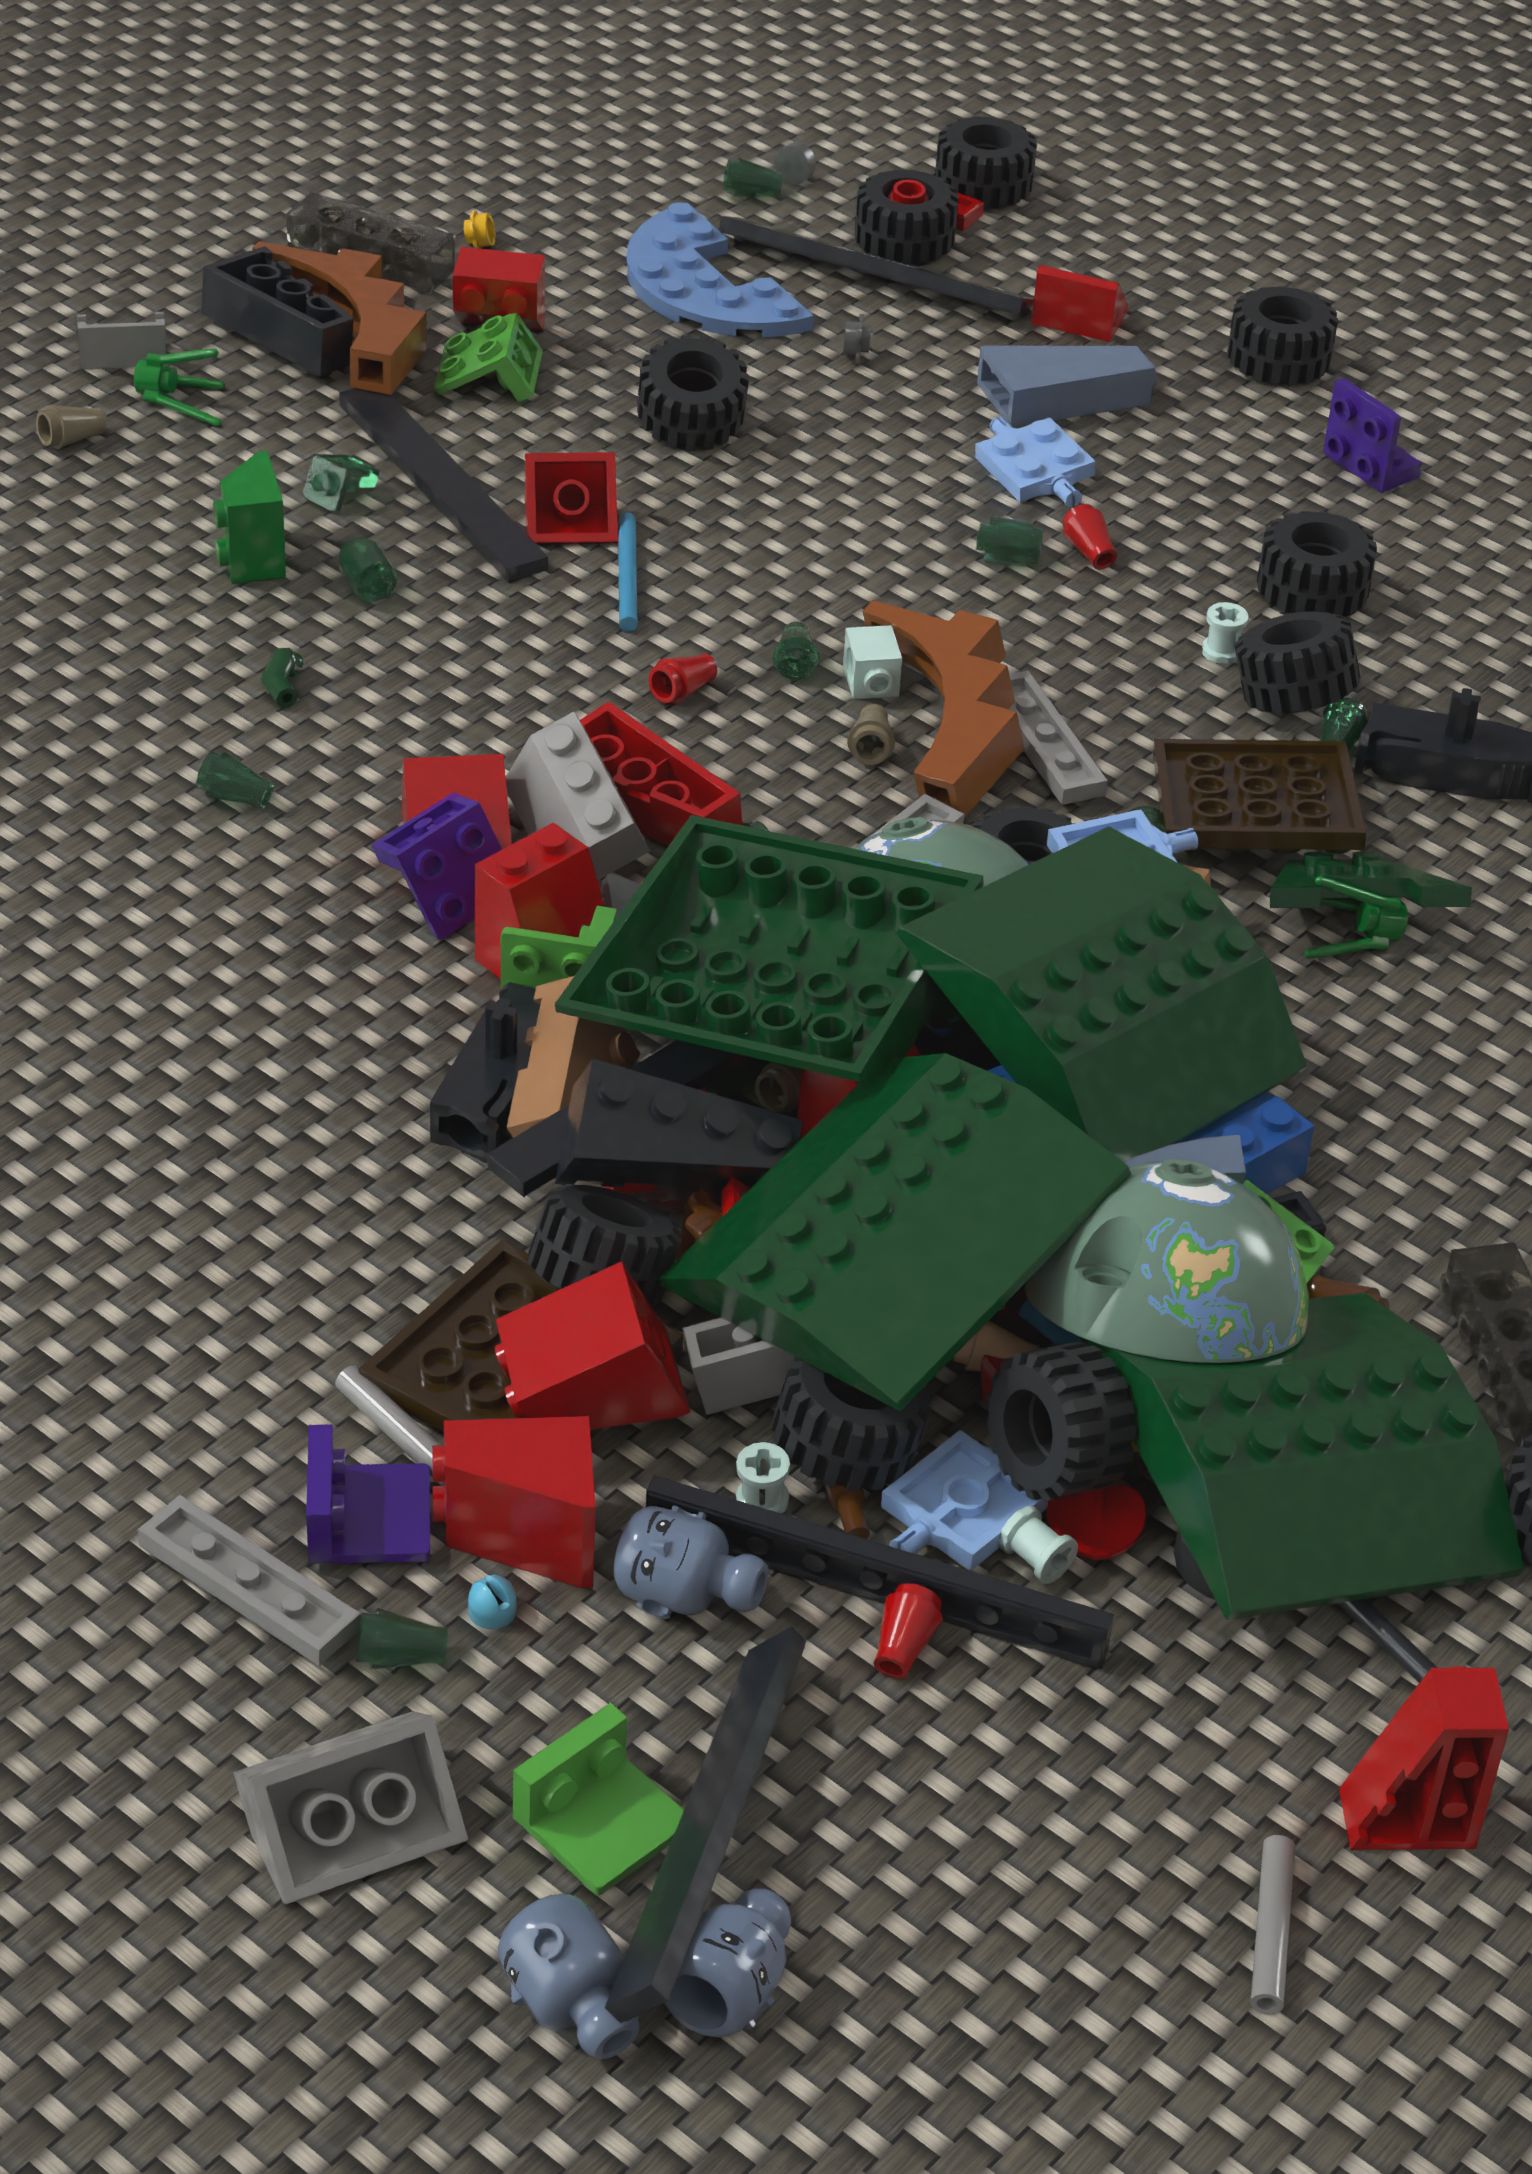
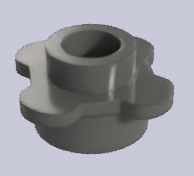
[843,314,871,365]

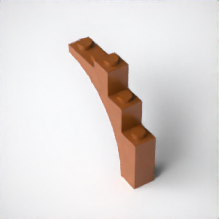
[252,241,427,395]
[862,600,1025,818]

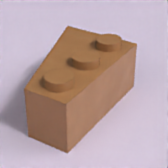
[507,976,641,1138]

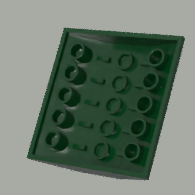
[555,815,984,1082]
[896,826,1307,1162]
[658,1053,1131,1411]
[1079,1293,1524,1620]

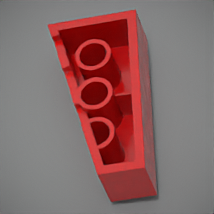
[580,701,743,845]

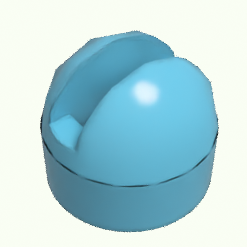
[468,1575,517,1629]

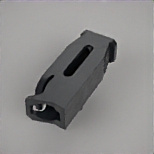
[1354,688,1532,802]
[430,982,541,1163]

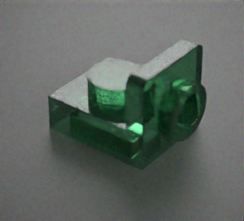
[303,454,380,511]

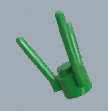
[134,348,225,427]
[1304,876,1408,959]

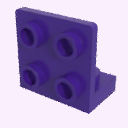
[1323,378,1422,493]
[371,793,502,940]
[306,1424,430,1564]

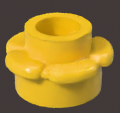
[463,210,496,249]

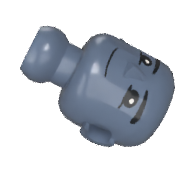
[614,1505,769,1619]
[665,1888,791,2038]
[498,1894,639,2060]

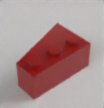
[1339,1666,1509,1850]

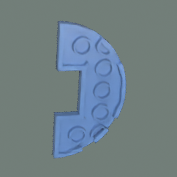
[626,202,814,337]

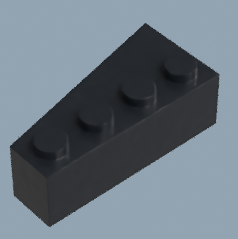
[201,246,354,376]
[555,1059,803,1192]

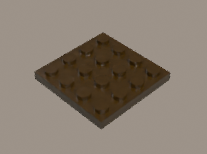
[1153,739,1366,854]
[358,1240,683,1440]

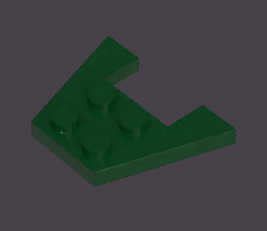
[1270,851,1472,908]

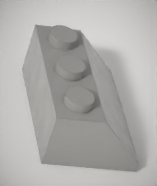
[506,711,650,880]
[233,1711,468,1904]

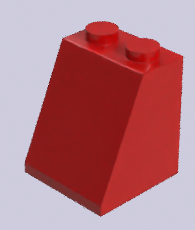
[401,754,512,849]
[475,822,605,979]
[495,1261,691,1430]
[432,1416,596,1588]

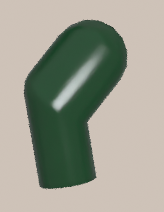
[261,648,304,708]

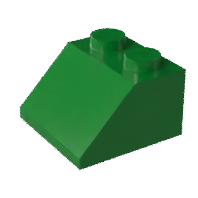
[213,450,286,584]

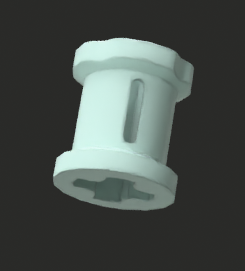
[1202,602,1249,664]
[736,1442,790,1513]
[998,1505,1078,1584]

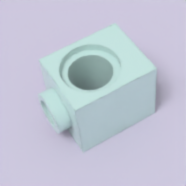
[843,625,902,699]

